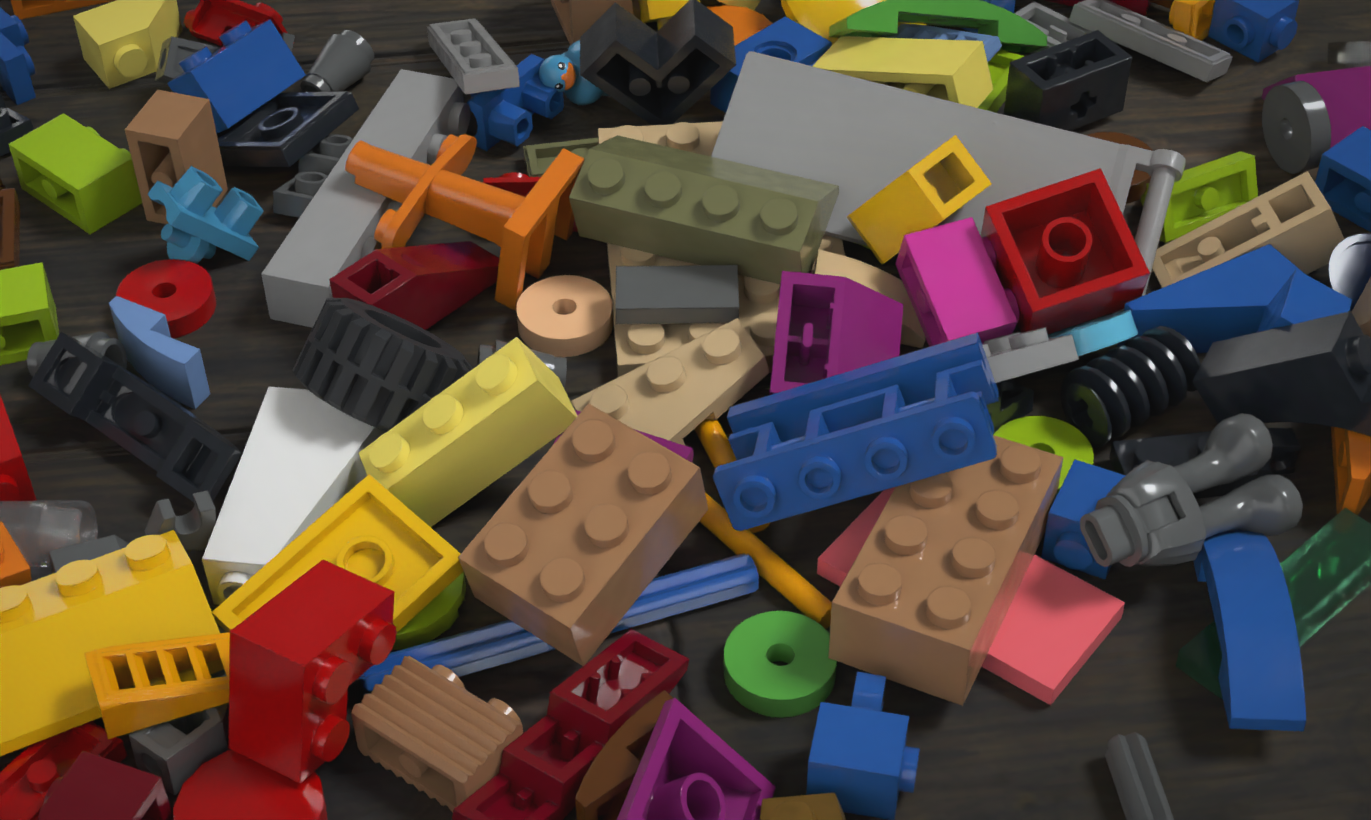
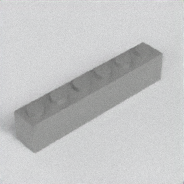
[261,69,470,328]

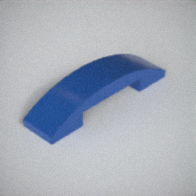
[1193,529,1306,731]

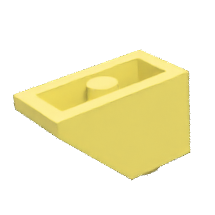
[73,0,183,89]

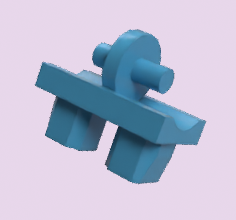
[147,166,264,264]

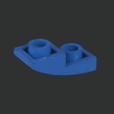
[0,7,36,105]

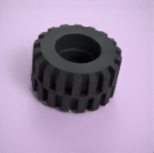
[293,298,473,432]

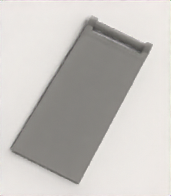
[711,51,1186,314]

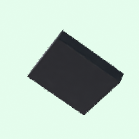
[218,91,359,167]

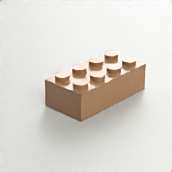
[828,435,1063,706]

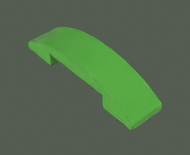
[829,0,1047,54]

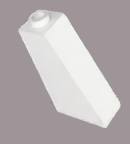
[202,386,386,605]

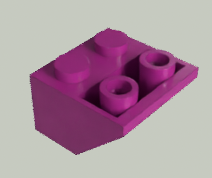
[769,271,904,395]

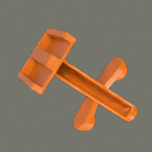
[345,134,584,310]

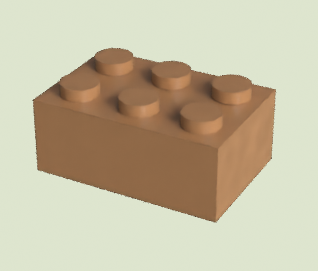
[458,403,708,666]

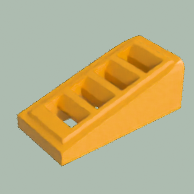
[84,632,230,739]

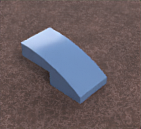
[109,296,210,409]

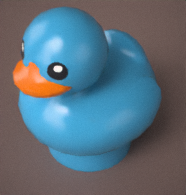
[539,40,611,105]

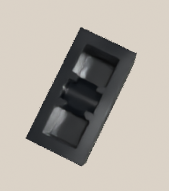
[1004,30,1132,131]

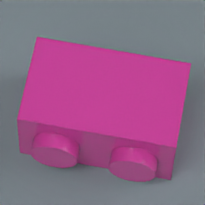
[895,217,1019,347]

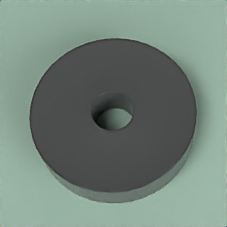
[1262,81,1331,174]

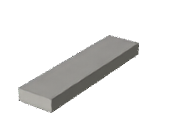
[427,18,520,94]

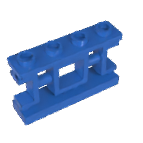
[713,332,998,531]

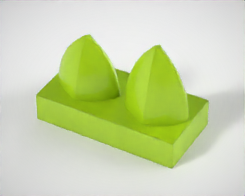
[1141,151,1258,243]

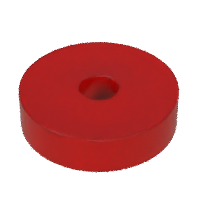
[116,259,216,339]

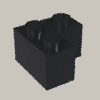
[580,0,736,125]

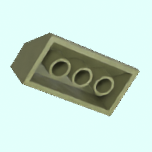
[569,135,839,284]

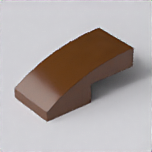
[575,690,673,820]

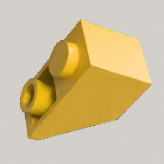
[847,135,992,264]

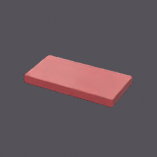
[817,487,1125,706]

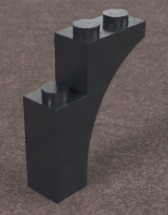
[1192,311,1371,437]

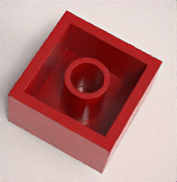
[980,168,1150,334]

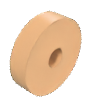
[516,275,613,357]

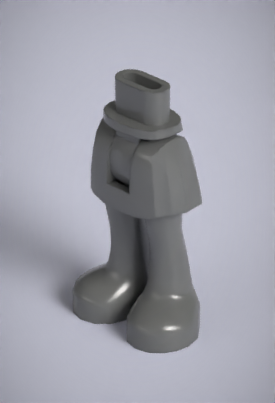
[1080,413,1303,567]

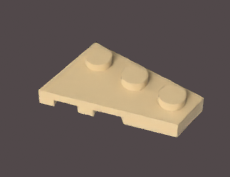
[571,318,770,446]

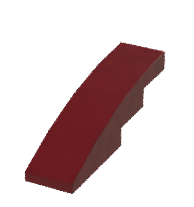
[452,629,689,820]

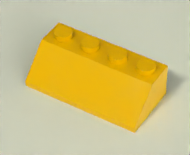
[0,530,224,757]

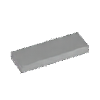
[1069,0,1233,82]

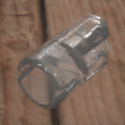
[0,500,98,567]

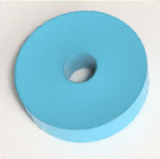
[1048,310,1138,356]

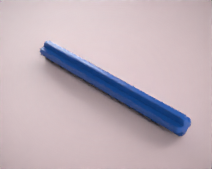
[358,553,759,695]

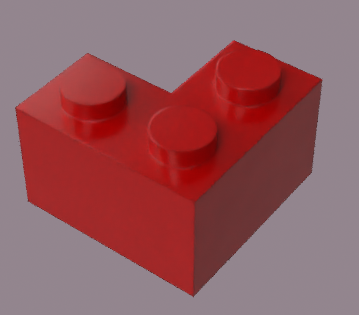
[229,560,397,784]

